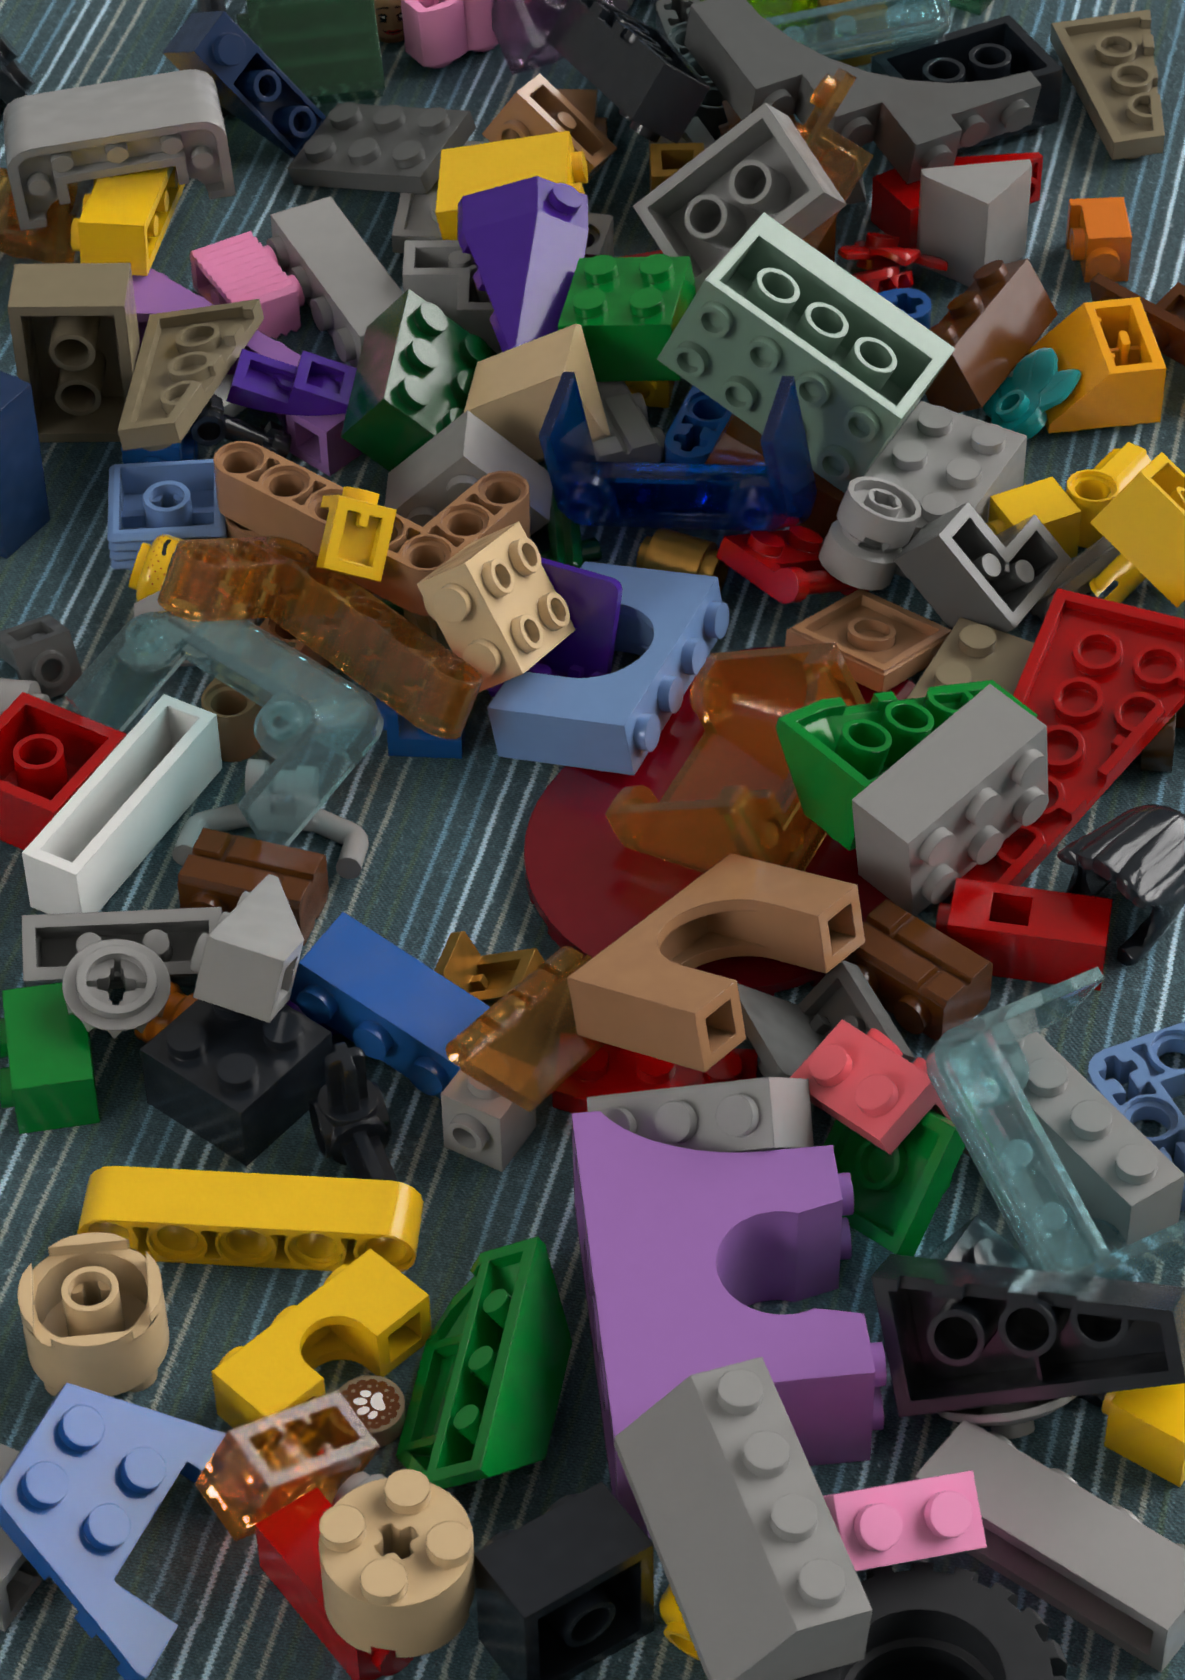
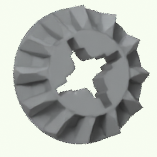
[62,939,171,1039]

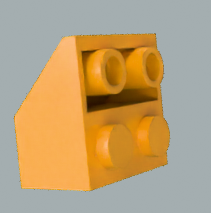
[1024,297,1167,433]

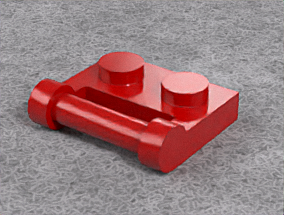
[716,526,870,604]

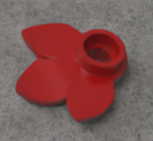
[838,233,948,271]

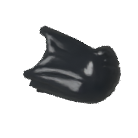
[1057,804,1185,966]

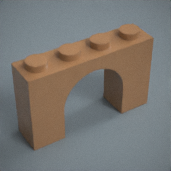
[567,853,865,1072]

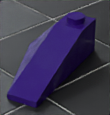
[458,176,589,352]

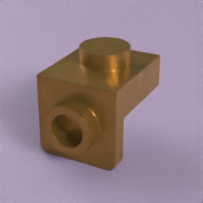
[434,931,548,1017]

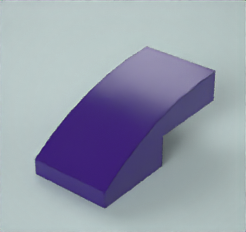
[226,349,357,416]

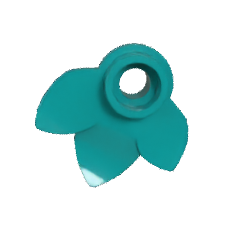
[983,347,1082,440]

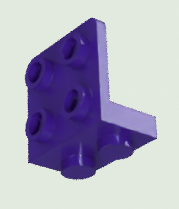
[468,557,623,697]

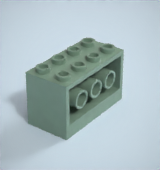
[657,212,956,493]

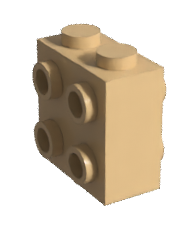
[417,521,576,694]

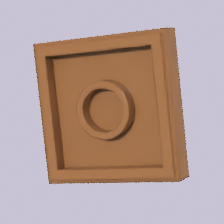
[785,589,951,693]

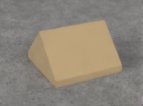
[464,324,611,463]

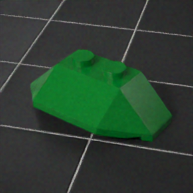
[396,1236,572,1489]

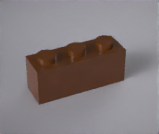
[925,258,1058,413]

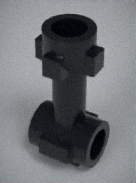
[190,394,292,458]

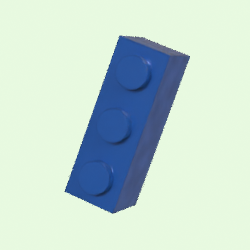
[290,912,509,1099]

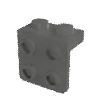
[737,960,915,1078]

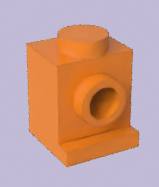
[1065,197,1132,283]

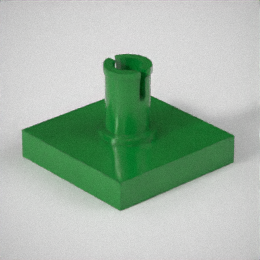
[823,1109,972,1256]

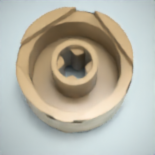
[18,1232,169,1397]
[319,1469,475,1658]

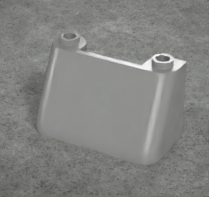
[3,69,236,231]

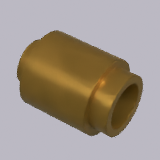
[636,527,729,592]

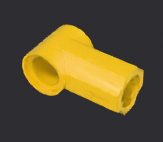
[1066,442,1151,548]

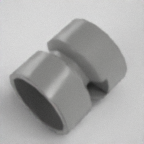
[819,476,922,591]

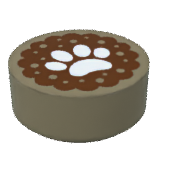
[333,1375,406,1449]

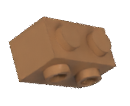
[482,73,617,188]

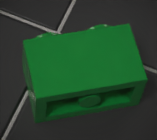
[0,982,100,1134]

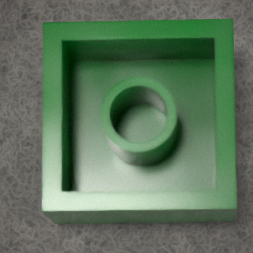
[558,254,696,382]

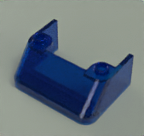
[538,372,817,531]

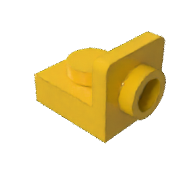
[316,486,397,582]

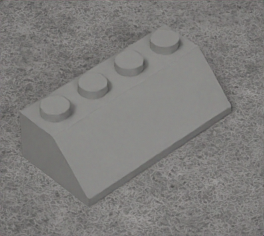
[614,1357,872,1680]

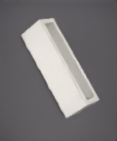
[22,694,223,914]

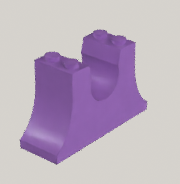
[572,1111,887,1539]

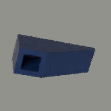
[162,11,326,159]

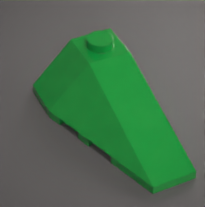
[775,680,1037,851]

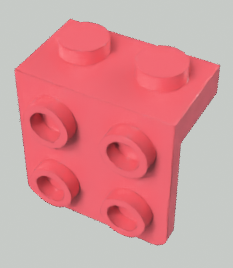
[790,1019,982,1157]

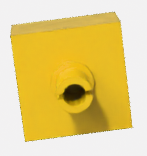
[1089,452,1185,608]

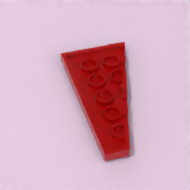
[949,588,1185,896]

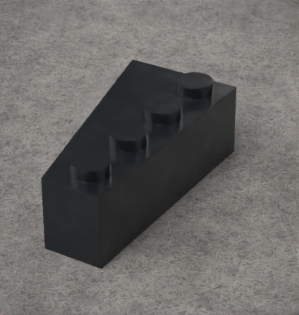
[871,1254,1185,1417]

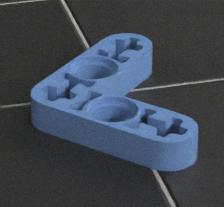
[1087,1021,1185,1211]

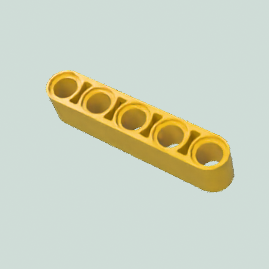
[77,1166,424,1272]

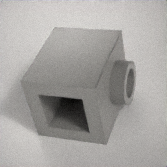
[441,1049,536,1172]

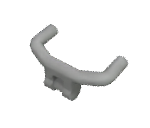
[172,759,369,879]

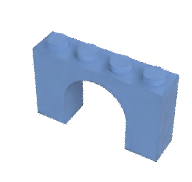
[487,561,729,775]

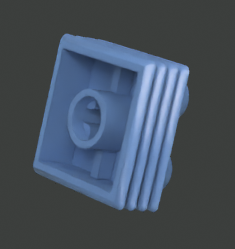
[107,459,229,571]

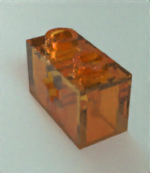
[195,1390,380,1542]

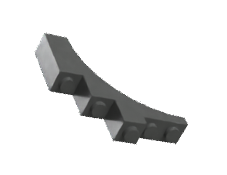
[684,0,1042,184]

